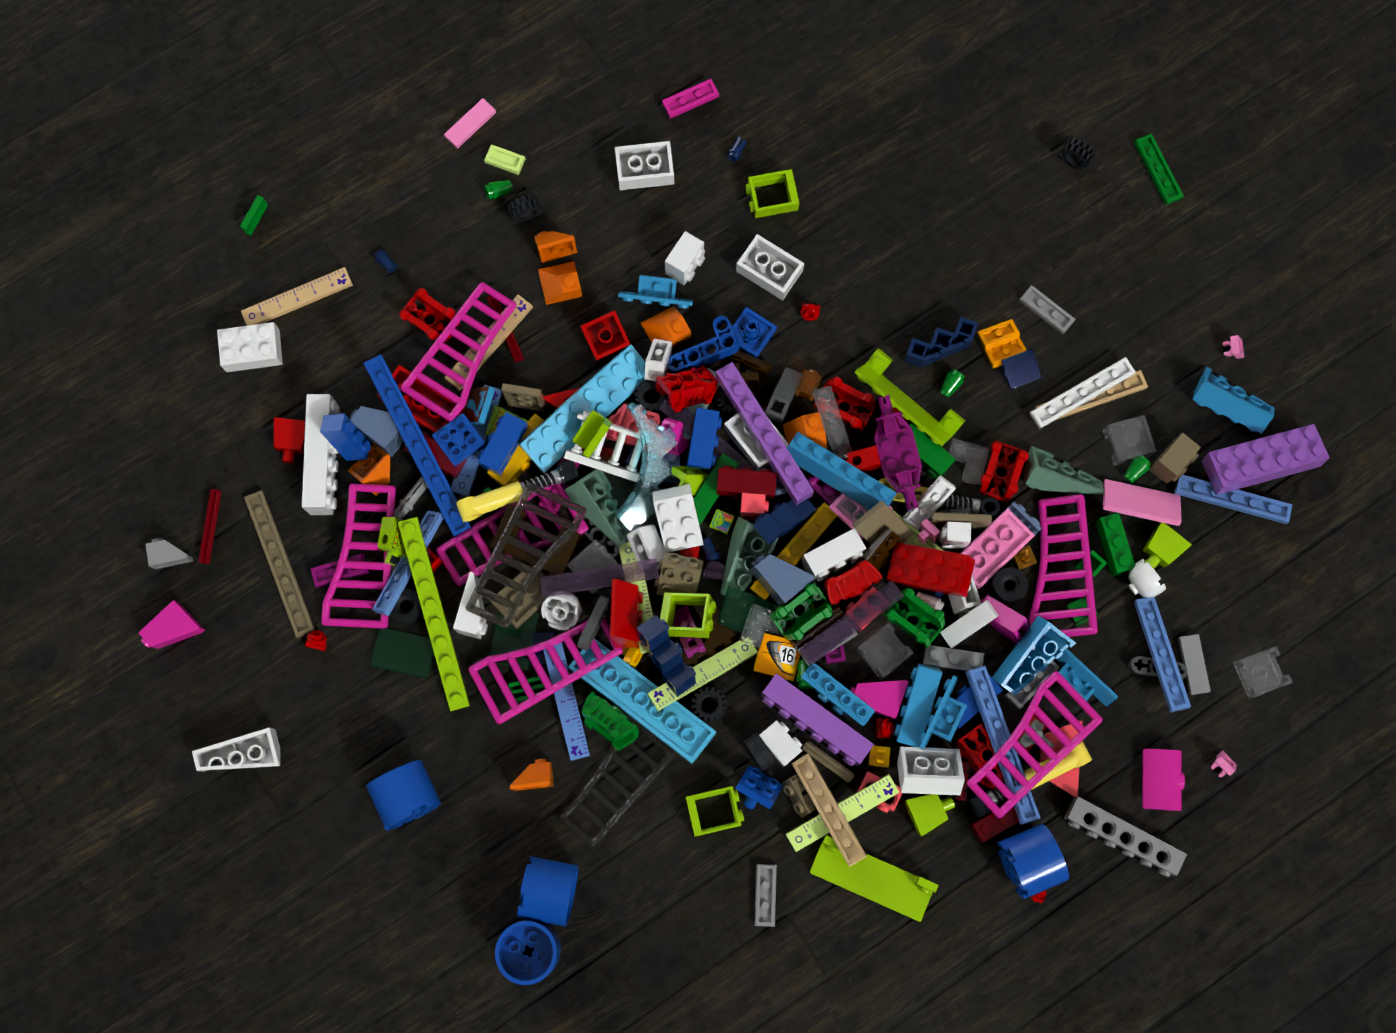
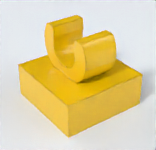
[622,647,643,668]
[868,746,890,768]

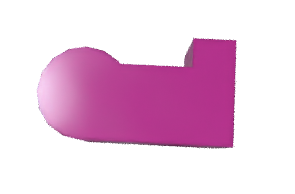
[661,418,690,456]

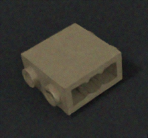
[654,552,704,597]

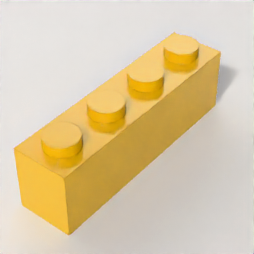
[487,414,544,487]

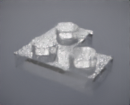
[948,438,989,485]
[740,604,785,648]

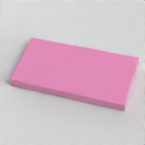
[1103,479,1182,526]
[960,508,1035,589]

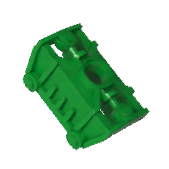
[768,581,833,641]
[881,588,945,649]
[582,692,639,751]

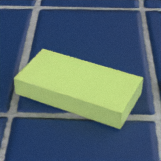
[484,144,526,175]

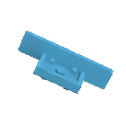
[618,275,693,308]
[1055,649,1118,706]
[801,663,875,726]
[918,675,967,751]

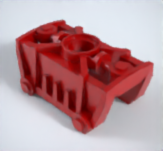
[399,288,460,344]
[655,366,718,412]
[813,377,876,432]
[979,441,1029,502]
[824,560,882,605]
[955,723,1004,789]

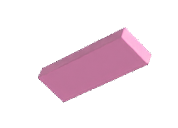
[444,98,496,149]

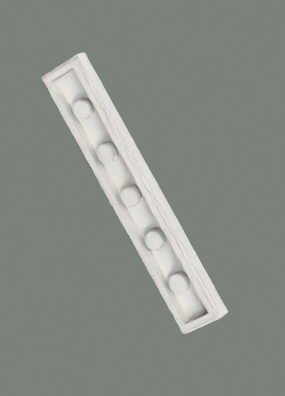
[1029,357,1136,429]

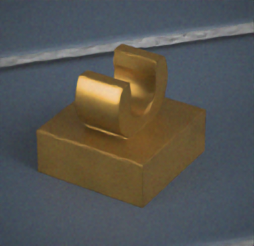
[1012,545,1037,570]

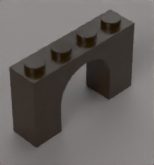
[490,504,581,580]
[682,605,735,667]

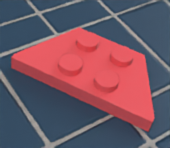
[606,404,665,456]
[1038,721,1083,797]

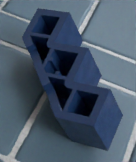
[904,317,978,368]
[753,497,817,545]
[636,615,696,697]

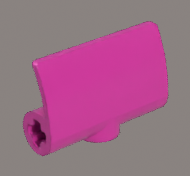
[1142,749,1185,811]

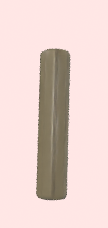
[802,741,854,783]

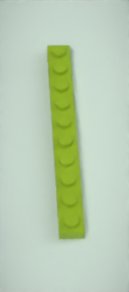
[398,517,470,711]

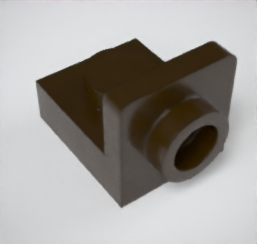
[735,363,759,386]

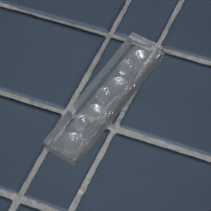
[812,386,853,459]

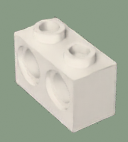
[938,522,971,549]

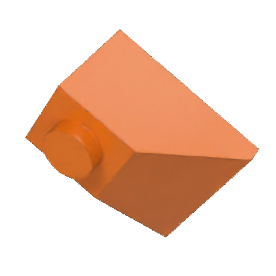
[534,231,577,263]
[538,261,582,305]
[641,306,691,348]
[782,412,828,450]
[348,443,390,496]
[510,759,554,791]

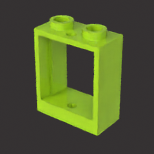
[745,169,799,218]
[660,592,716,638]
[686,786,744,837]

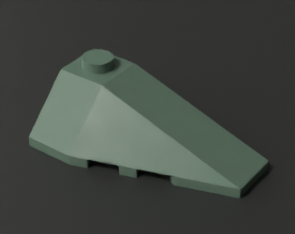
[1023,446,1105,495]
[564,469,629,547]
[720,516,778,599]

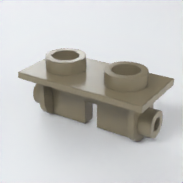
[781,775,816,818]

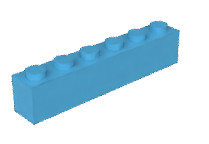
[787,432,896,510]

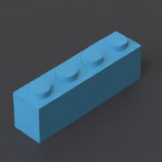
[1192,367,1275,434]
[992,616,1076,695]
[894,664,942,747]

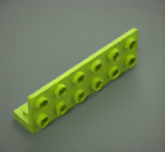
[855,348,965,446]
[810,835,939,922]

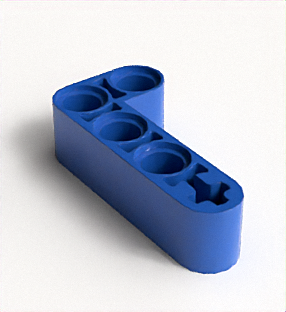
[667,316,740,374]

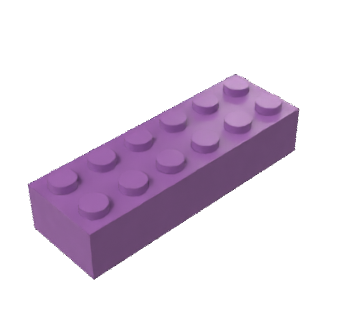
[1202,424,1330,495]
[761,674,874,766]

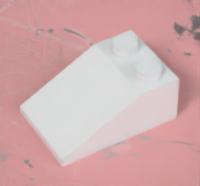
[453,572,488,639]

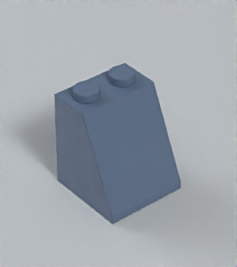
[350,406,404,457]
[750,554,815,605]

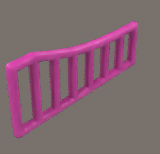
[400,282,517,422]
[321,483,396,628]
[436,483,588,586]
[1029,494,1098,637]
[468,617,623,724]
[967,671,1103,818]

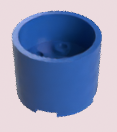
[366,760,442,831]
[997,823,1069,900]
[517,856,579,927]
[495,919,561,985]

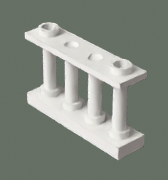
[564,411,652,482]

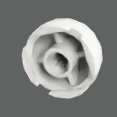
[1128,559,1166,598]
[541,590,581,630]

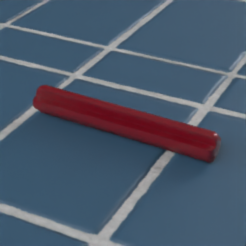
[487,296,524,363]
[198,489,221,564]

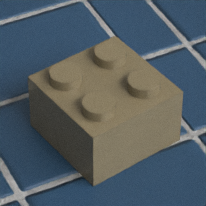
[1149,433,1201,484]

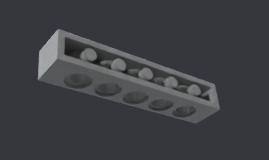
[1063,797,1187,877]

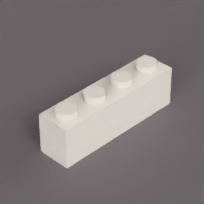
[192,727,280,772]

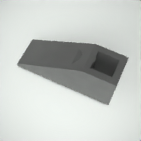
[765,367,803,425]

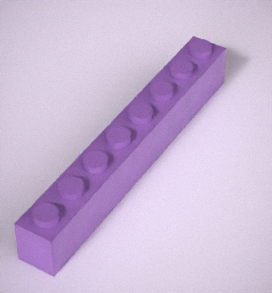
[716,362,814,505]

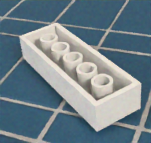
[302,394,341,515]

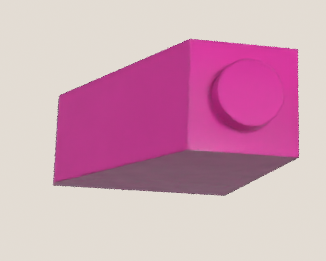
[981,595,1030,645]
[139,600,205,649]
[850,680,909,720]

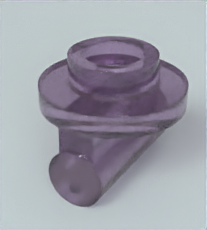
[703,561,725,580]

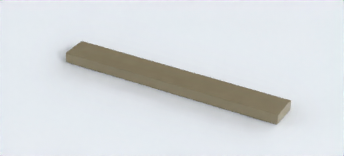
[244,490,316,638]

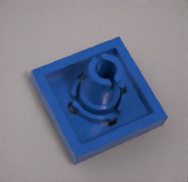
[730,307,777,358]
[432,413,486,467]
[735,765,783,809]

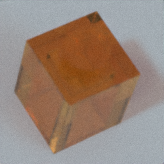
[795,369,822,401]

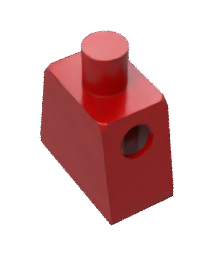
[274,417,306,464]
[845,446,883,474]

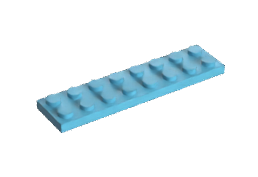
[518,345,647,473]
[568,638,716,764]

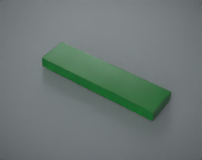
[1133,133,1184,205]
[694,454,739,525]

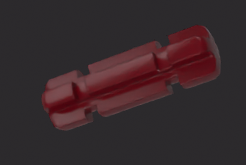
[955,762,969,801]

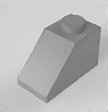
[146,538,193,569]

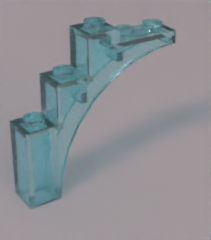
[615,402,678,532]

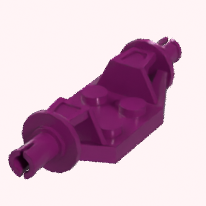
[875,395,922,510]

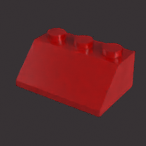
[610,579,644,648]

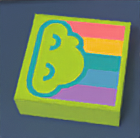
[709,509,734,535]

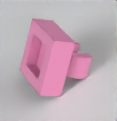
[1222,335,1244,359]
[918,519,940,544]
[1211,751,1237,777]

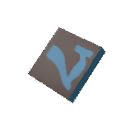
[463,386,495,425]

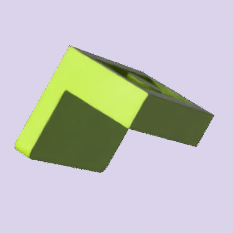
[573,410,612,458]
[670,466,709,495]

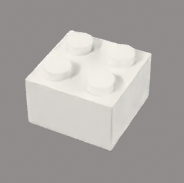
[665,231,705,285]

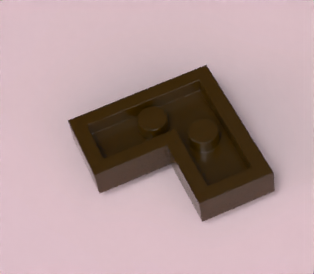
[862,527,900,573]

